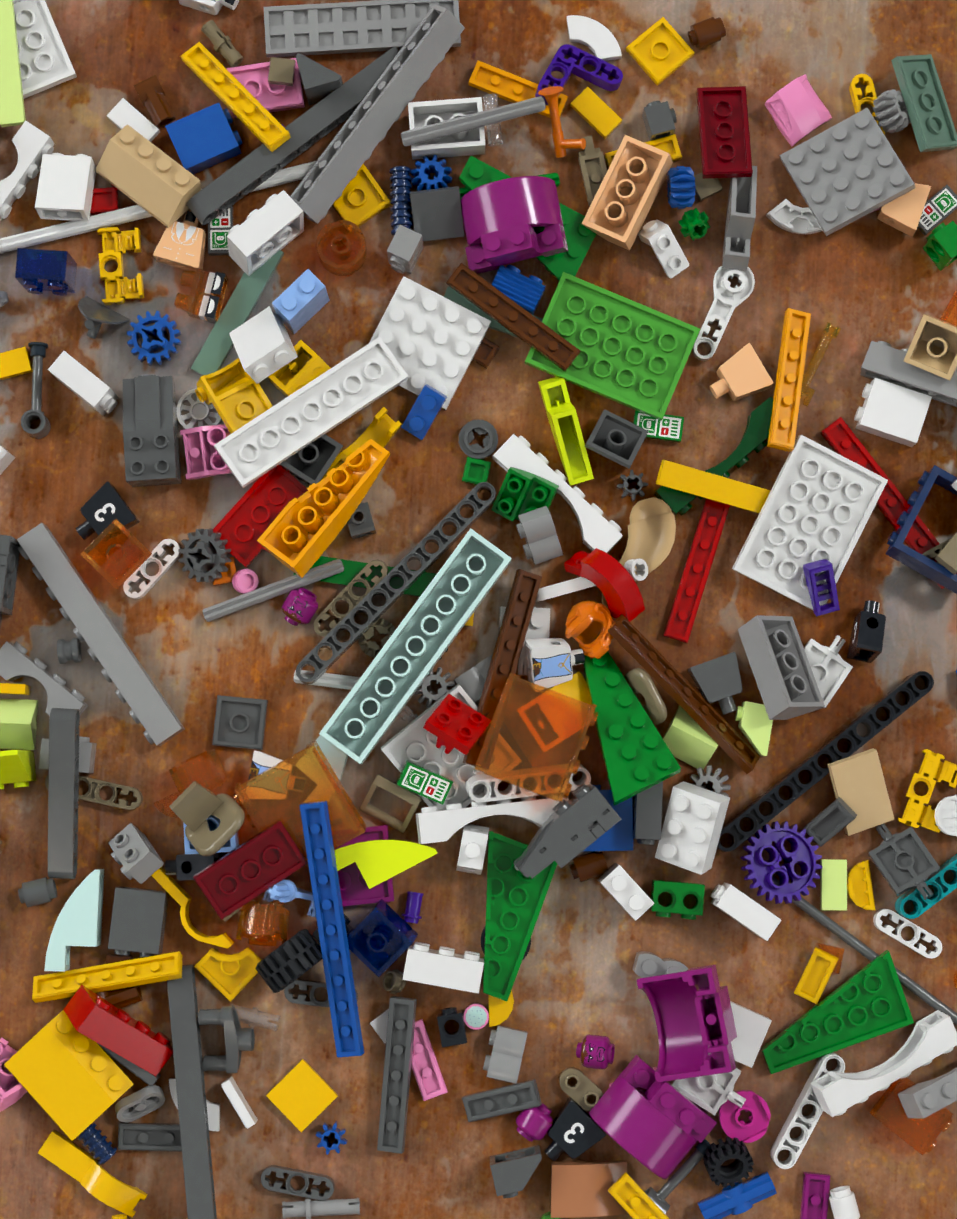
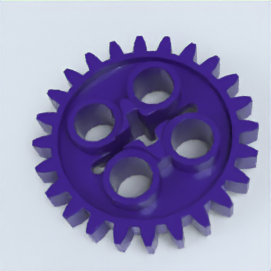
[741,821,822,904]

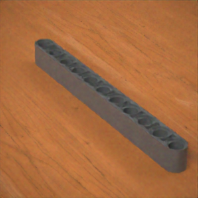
[186,47,399,225]
[296,482,496,684]
[167,964,217,1219]

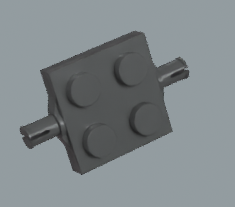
[869,823,940,900]

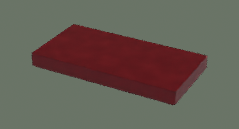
[696,86,753,179]
[193,820,308,920]

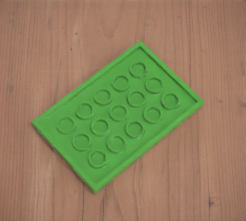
[525,272,700,421]

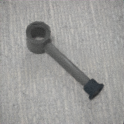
[21,342,51,439]
[644,1139,712,1214]

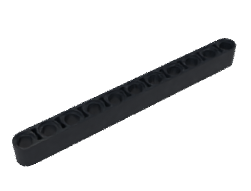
[717,671,934,852]

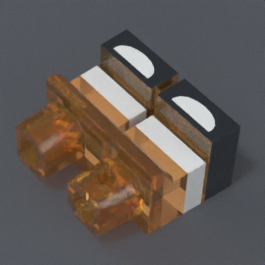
[174,268,228,324]

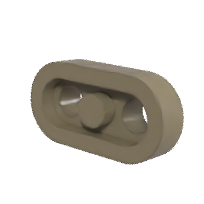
[559,1067,603,1111]

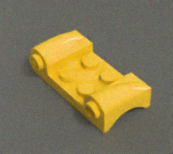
[195,358,273,434]

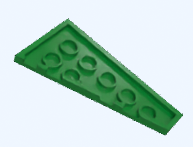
[459,155,596,281]
[583,651,681,806]
[483,831,557,1001]
[761,950,914,1074]

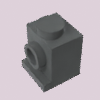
[347,502,376,539]

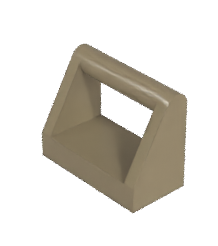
[359,774,422,834]

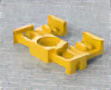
[97,227,144,305]
[897,749,957,833]

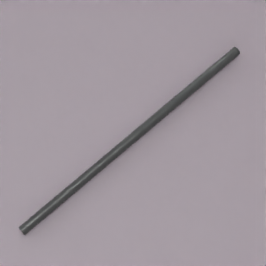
[772,875,957,1025]

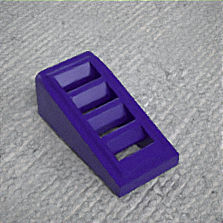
[803,559,840,617]

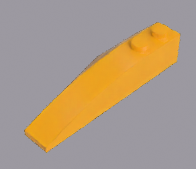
[257,439,390,578]

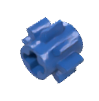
[316,1121,348,1155]

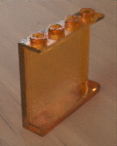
[473,673,598,802]
[233,740,366,865]

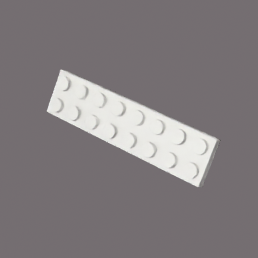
[214,337,408,488]

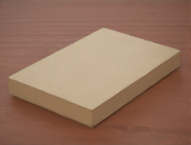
[827,748,894,836]

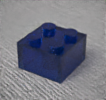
[15,248,77,296]
[347,899,418,977]

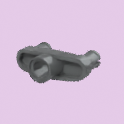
[198,1006,255,1073]

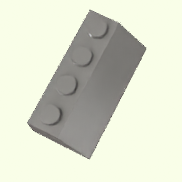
[738,615,825,720]

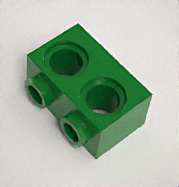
[923,221,957,271]
[650,880,705,920]

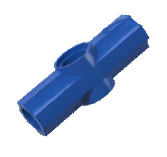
[698,1172,777,1219]

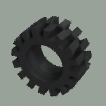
[703,1137,754,1187]

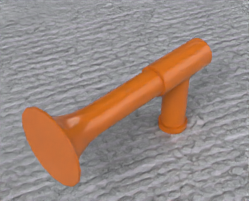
[538,86,586,158]

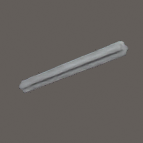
[401,96,546,146]
[203,559,344,622]

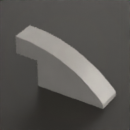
[722,166,757,271]

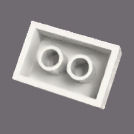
[408,97,485,160]
[227,190,304,276]
[655,781,730,875]
[402,942,484,994]

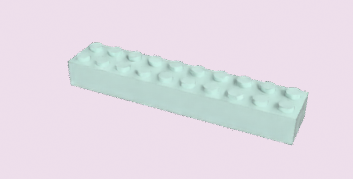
[319,528,512,765]

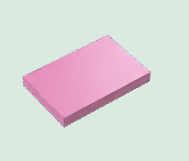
[226,58,305,118]

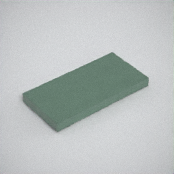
[891,54,957,152]

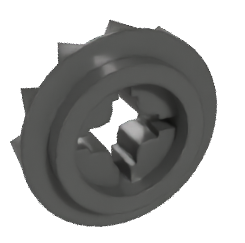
[459,420,498,459]

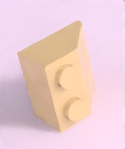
[904,314,957,380]

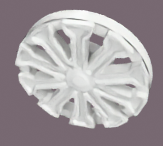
[176,388,222,429]

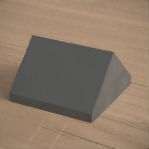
[296,53,343,106]
[585,409,648,469]
[279,434,344,485]

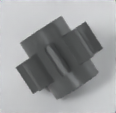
[616,470,648,502]

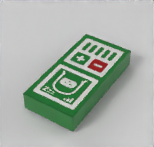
[633,410,684,442]
[396,761,453,805]

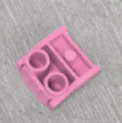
[765,74,832,147]
[180,424,232,480]

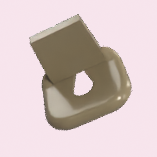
[623,668,667,726]
[169,781,245,856]

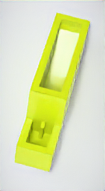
[538,377,594,486]
[334,839,438,889]

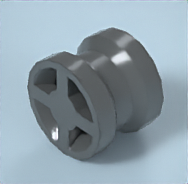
[57,638,82,664]

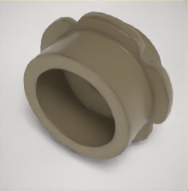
[383,969,406,995]

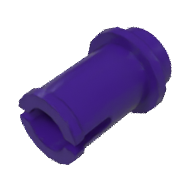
[402,891,424,924]

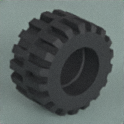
[255,929,322,993]

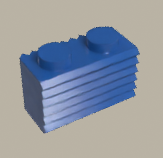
[491,265,546,315]

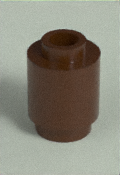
[688,17,726,49]
[569,851,608,882]

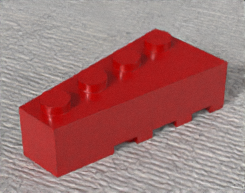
[63,985,173,1076]

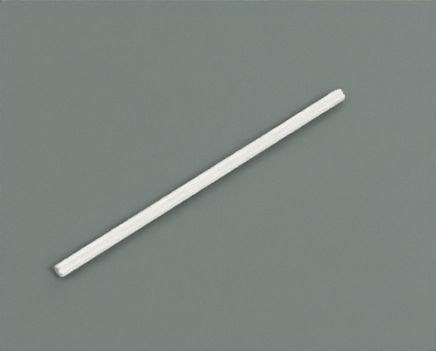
[0,161,316,254]

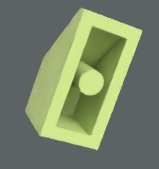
[735,701,773,757]

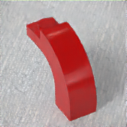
[564,548,645,622]

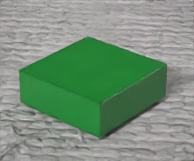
[462,457,491,485]

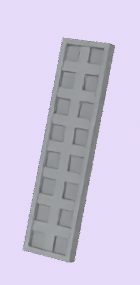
[264,0,461,58]

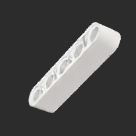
[465,763,591,803]
[770,1052,845,1169]

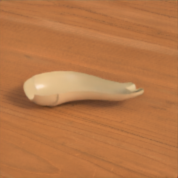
[602,497,676,608]

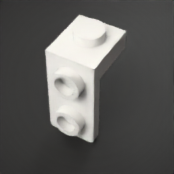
[638,220,689,278]

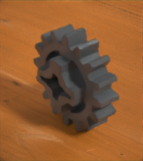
[178,529,231,583]

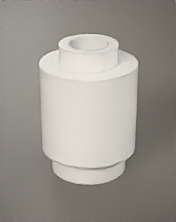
[829,1186,860,1219]

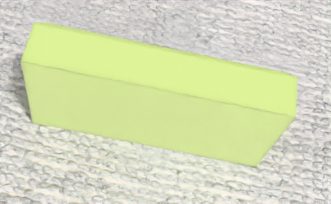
[820,859,847,911]

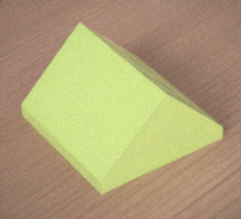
[0,698,38,750]
[663,705,718,769]

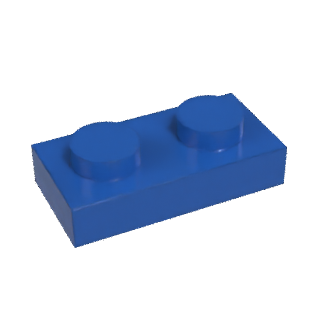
[401,384,447,440]

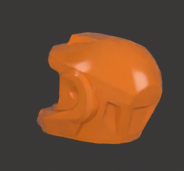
[565,600,614,659]

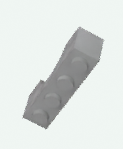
[0,641,88,716]
[897,1067,957,1119]

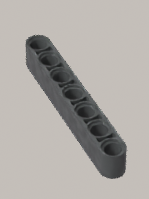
[47,708,80,879]

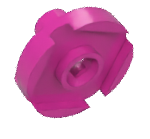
[719,1090,771,1143]

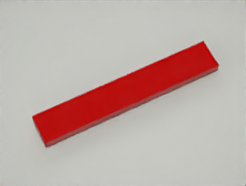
[663,499,730,643]

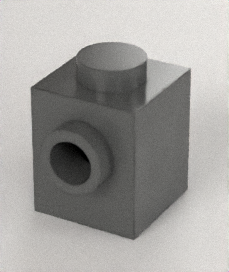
[642,101,677,141]

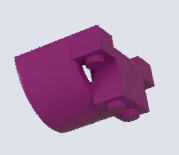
[461,176,568,274]
[637,964,737,1082]
[589,1055,717,1179]

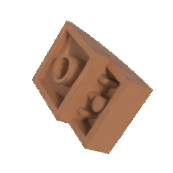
[550,1160,627,1218]

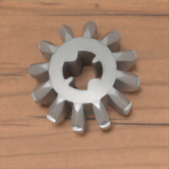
[873,89,911,133]
[414,667,455,708]
[690,765,731,797]

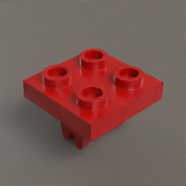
[423,694,492,755]

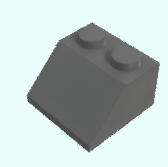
[490,1145,542,1198]

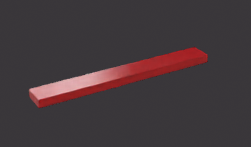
[820,417,957,589]

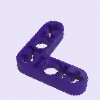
[535,44,623,105]

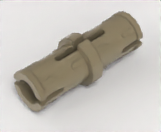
[201,20,244,68]

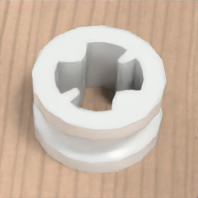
[624,559,648,581]

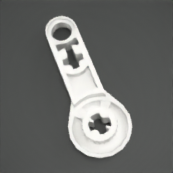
[693,266,755,361]

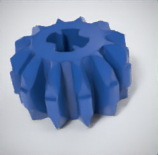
[411,155,452,191]
[666,166,696,209]

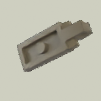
[578,135,607,206]

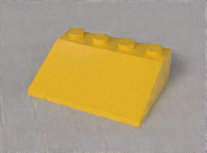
[4,1010,134,1141]

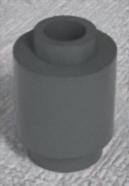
[18,877,58,907]

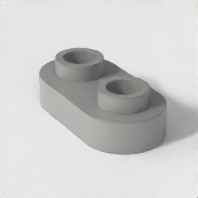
[115,1085,165,1123]

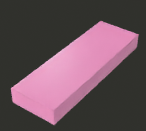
[411,1019,448,1101]

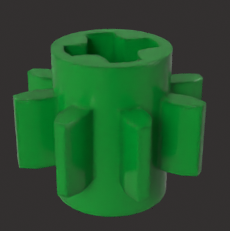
[678,208,711,241]

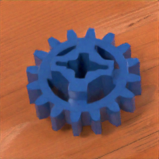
[127,311,181,366]

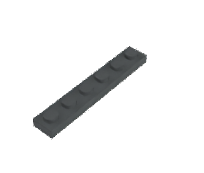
[377,996,417,1154]

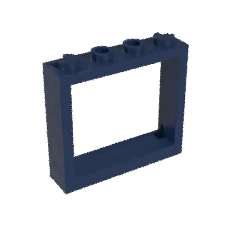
[885,465,957,594]

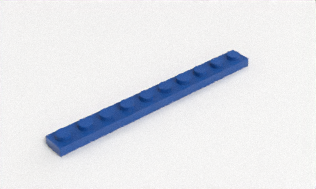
[300,801,364,1057]

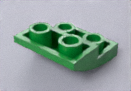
[491,467,559,522]

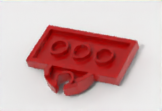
[213,465,308,568]

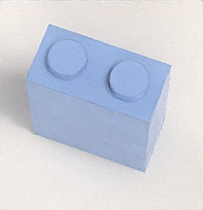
[272,269,330,334]

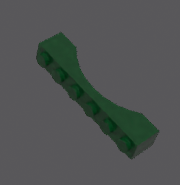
[654,396,773,516]

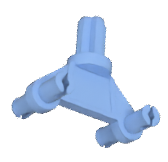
[263,879,316,918]

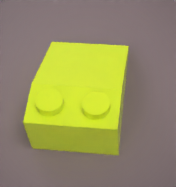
[0,749,36,790]

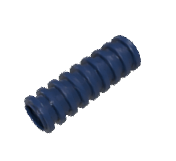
[389,166,413,235]
[77,1123,117,1165]

